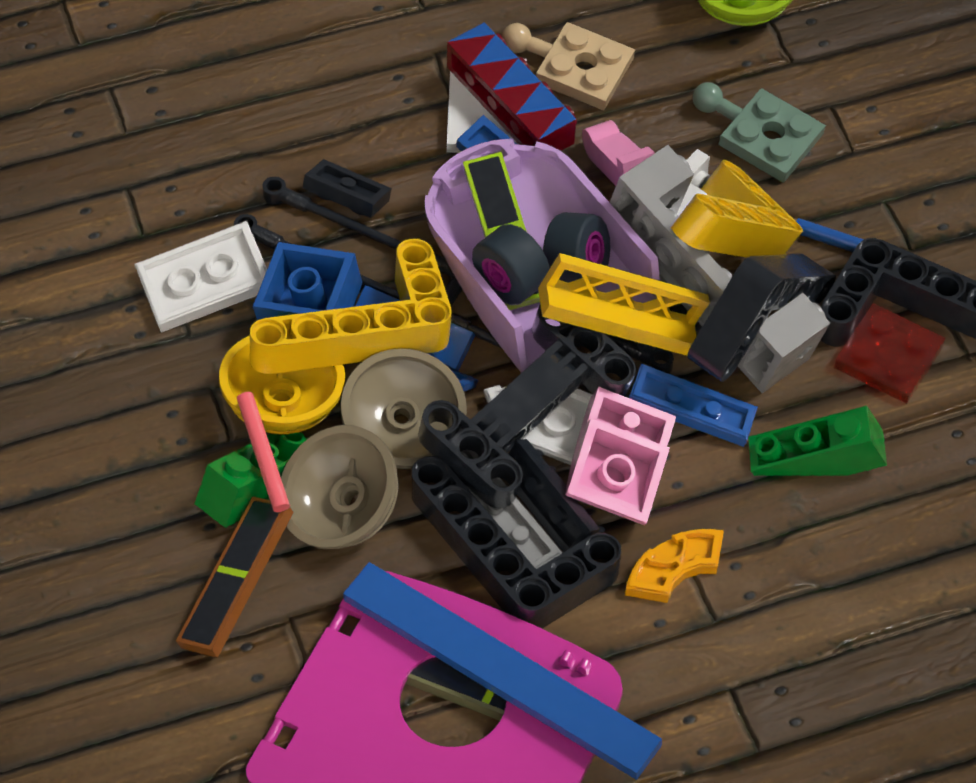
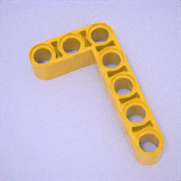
[671,160,803,258]
[250,239,452,374]

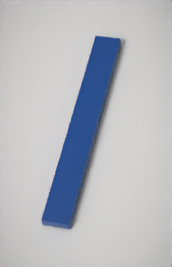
[343,562,662,780]

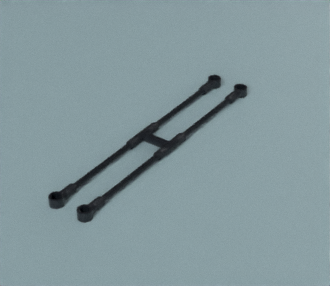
[234,176,674,398]

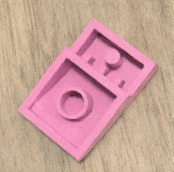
[565,387,676,526]

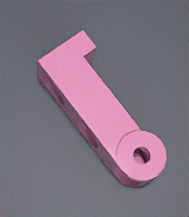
[582,120,655,186]

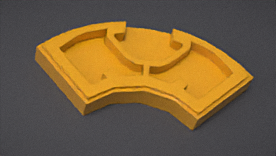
[625,529,724,603]

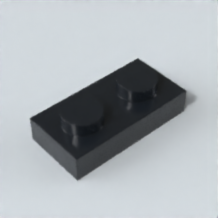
[302,159,392,218]

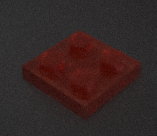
[834,303,946,404]

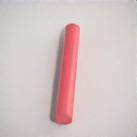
[236,392,290,512]

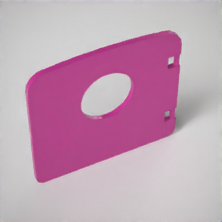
[246,571,623,783]

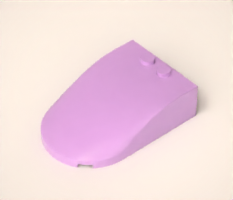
[425,139,660,373]

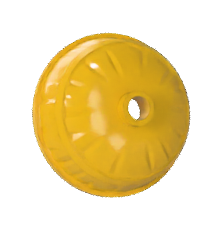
[219,336,345,434]

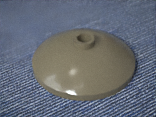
[340,349,467,469]

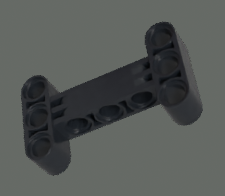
[418,304,636,509]

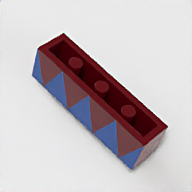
[447,22,577,151]

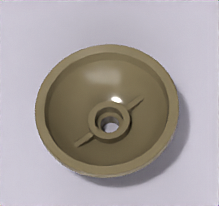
[281,425,398,549]

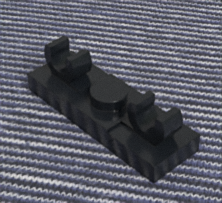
[508,439,605,552]

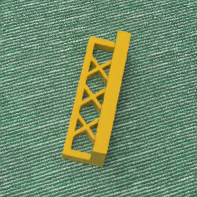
[538,253,710,356]

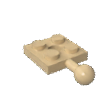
[502,22,635,111]

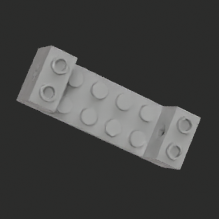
[610,145,830,393]

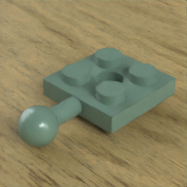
[693,82,826,183]

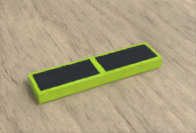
[463,152,540,310]

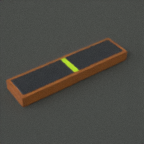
[176,497,294,658]

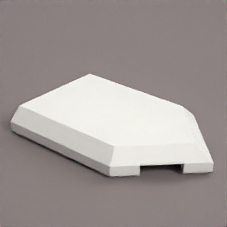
[484,385,593,465]

